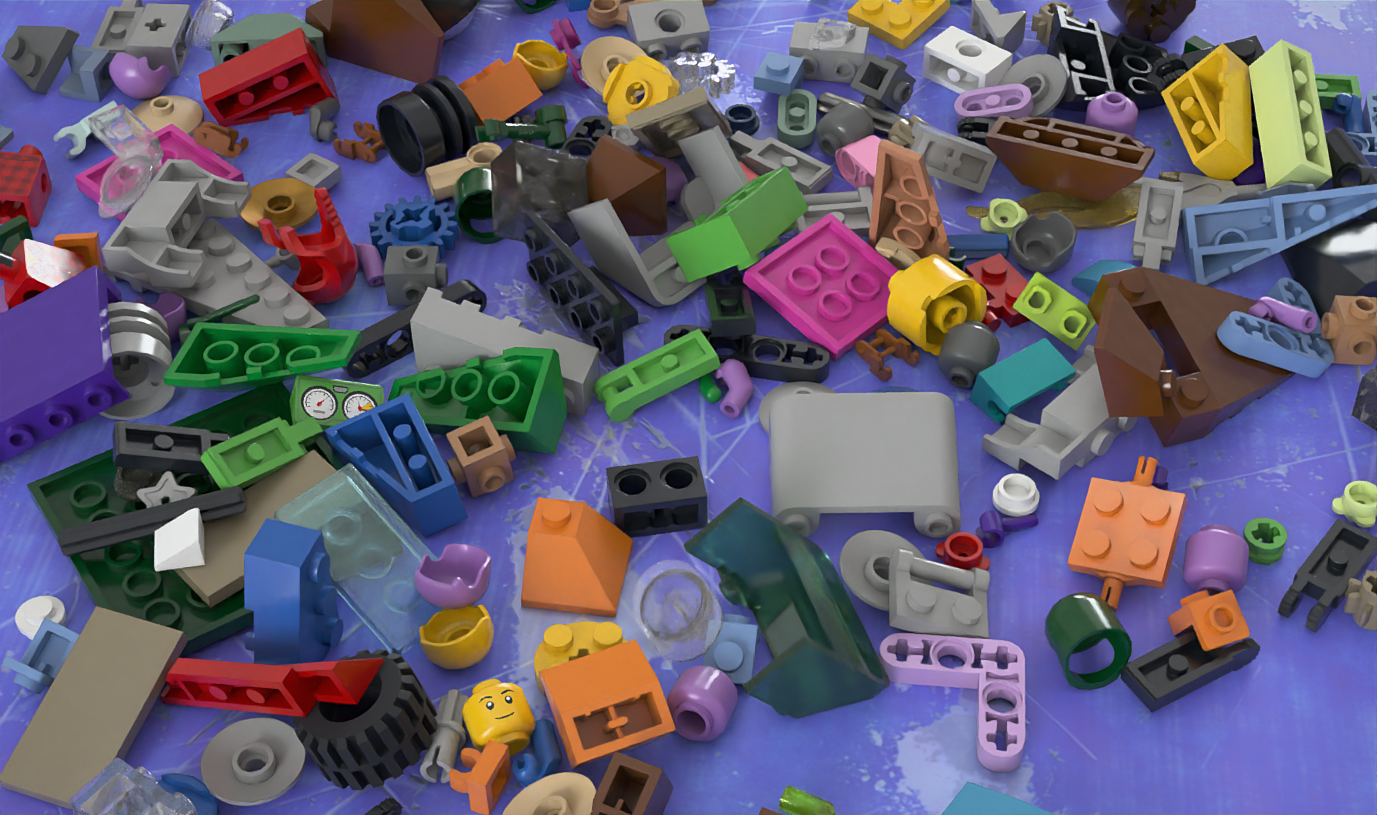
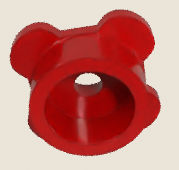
[935,532,990,571]

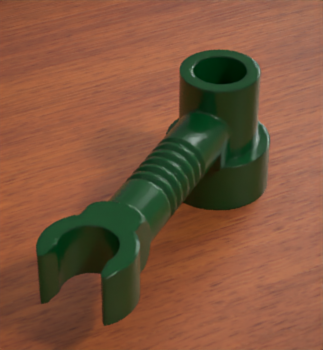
[475,104,568,151]

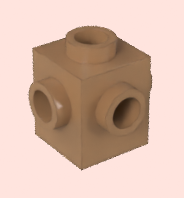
[1321,295,1377,365]
[446,415,516,498]

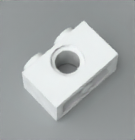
[922,26,1013,95]

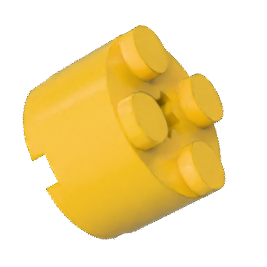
[887,254,987,356]

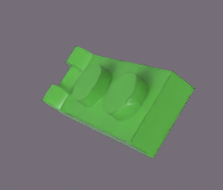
[593,329,721,423]

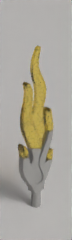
[966,172,1267,230]

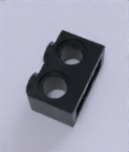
[606,456,708,538]

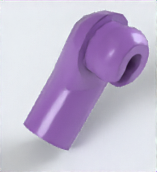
[353,242,385,287]

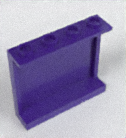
[0,265,130,463]

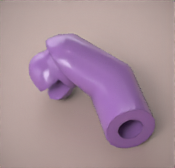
[1248,296,1317,333]
[715,359,754,418]

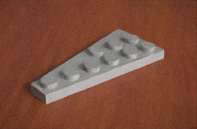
[103,218,329,329]

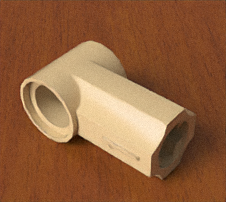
[425,142,507,202]

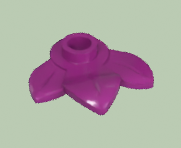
[549,17,590,89]

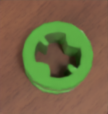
[1243,517,1288,565]

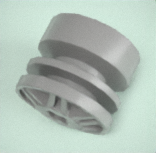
[99,301,175,420]

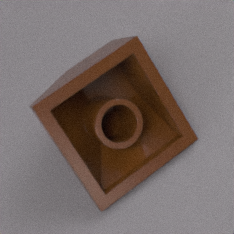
[574,134,668,236]
[1093,288,1177,418]

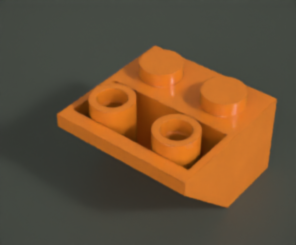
[458,56,543,126]
[539,639,676,770]

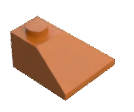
[521,497,633,617]

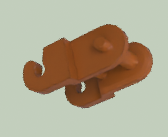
[193,121,249,158]
[333,121,387,163]
[856,328,920,382]

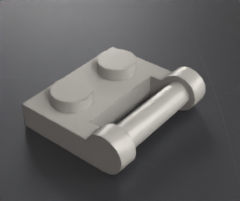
[795,186,873,236]
[889,547,990,639]

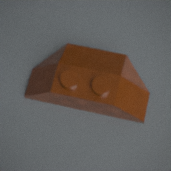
[986,116,1155,202]

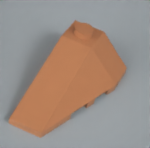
[868,138,950,261]

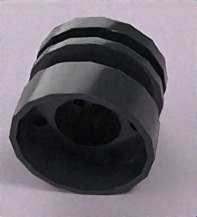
[376,75,478,177]

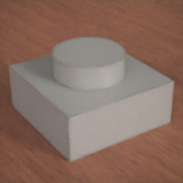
[285,152,343,190]

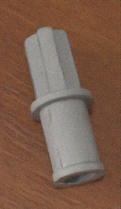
[420,689,469,783]

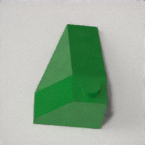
[163,322,362,393]
[387,347,567,454]

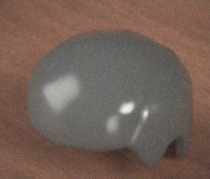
[1010,210,1077,274]

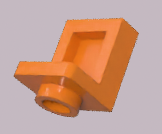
[1167,589,1250,651]

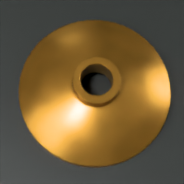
[240,178,318,233]

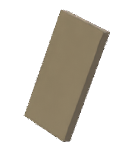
[625,86,733,159]
[173,450,370,608]
[0,606,188,815]

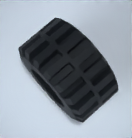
[293,649,437,790]

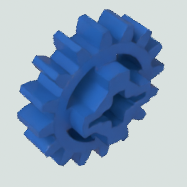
[369,196,460,260]

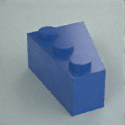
[324,393,468,537]
[244,518,343,665]

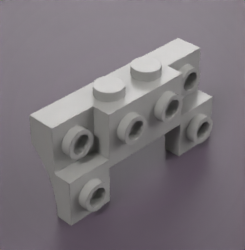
[102,159,252,289]
[982,344,1139,480]

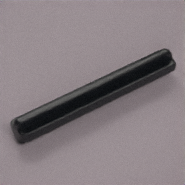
[58,486,247,557]

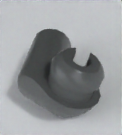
[309,97,340,142]

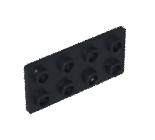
[523,209,639,367]

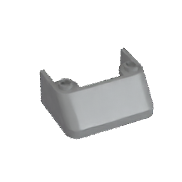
[567,125,749,307]

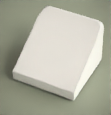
[154,508,205,571]

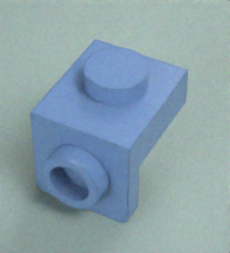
[753,51,804,96]
[703,614,760,687]
[2,618,80,694]

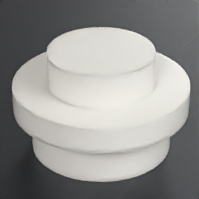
[992,474,1040,517]
[15,596,66,640]

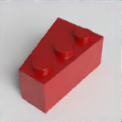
[198,27,341,127]

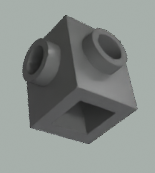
[850,52,916,114]
[383,245,448,306]

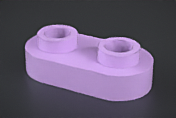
[954,84,1034,122]

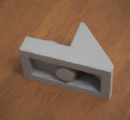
[969,0,1026,54]

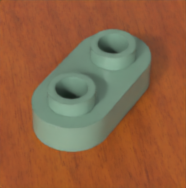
[777,89,817,149]

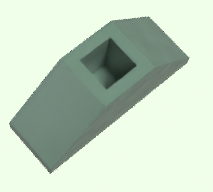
[210,13,328,67]

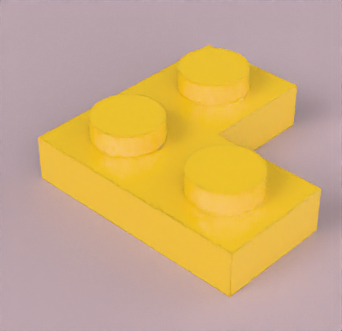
[847,0,950,51]

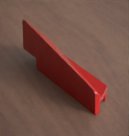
[159,657,383,717]

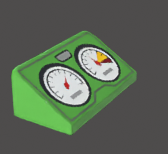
[289,375,384,431]

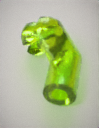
[779,785,837,815]

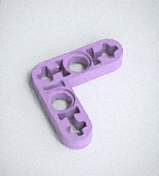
[879,633,1025,773]

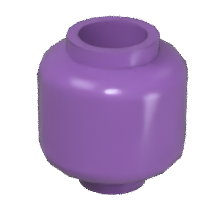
[1085,92,1138,138]
[1183,524,1249,596]
[666,665,738,742]

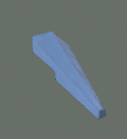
[1180,184,1377,286]

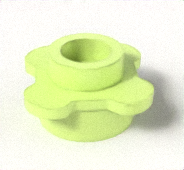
[980,198,1028,242]
[1332,481,1377,528]

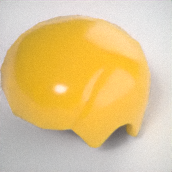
[512,40,569,90]
[419,604,494,670]

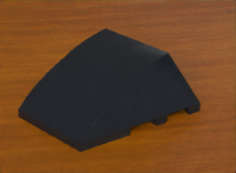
[1047,5,1168,112]
[1280,218,1377,322]

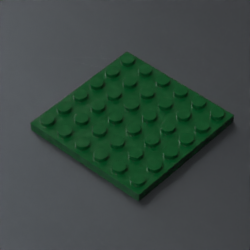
[27,381,403,658]

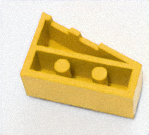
[1161,43,1253,181]

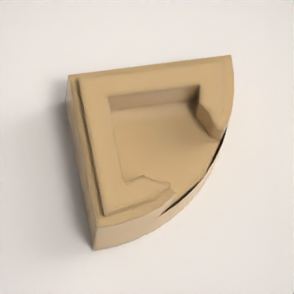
[876,237,921,270]

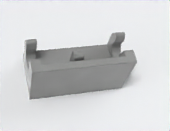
[907,121,997,194]

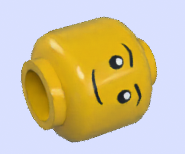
[461,679,536,757]

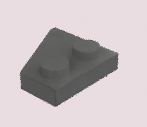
[1,25,80,95]

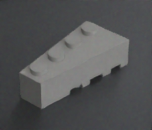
[410,287,600,416]

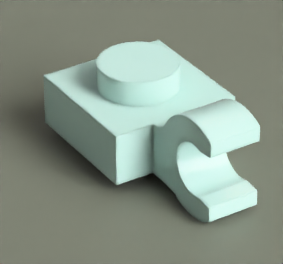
[53,100,123,159]

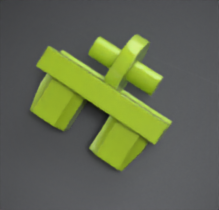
[1012,271,1096,351]

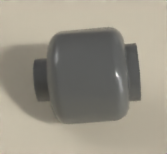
[816,102,874,158]
[937,321,1000,388]

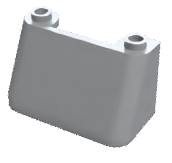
[769,392,961,540]

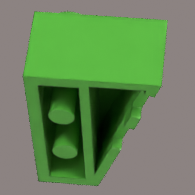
[665,165,809,283]

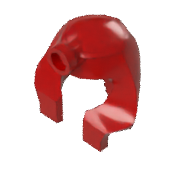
[257,188,358,307]

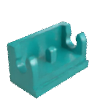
[969,337,1077,424]

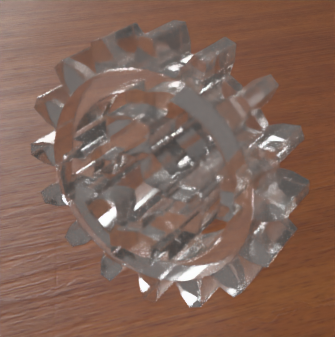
[659,51,735,98]

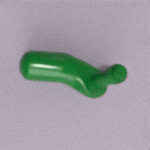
[699,372,722,403]

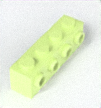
[1249,40,1332,189]

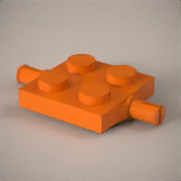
[1067,456,1188,612]

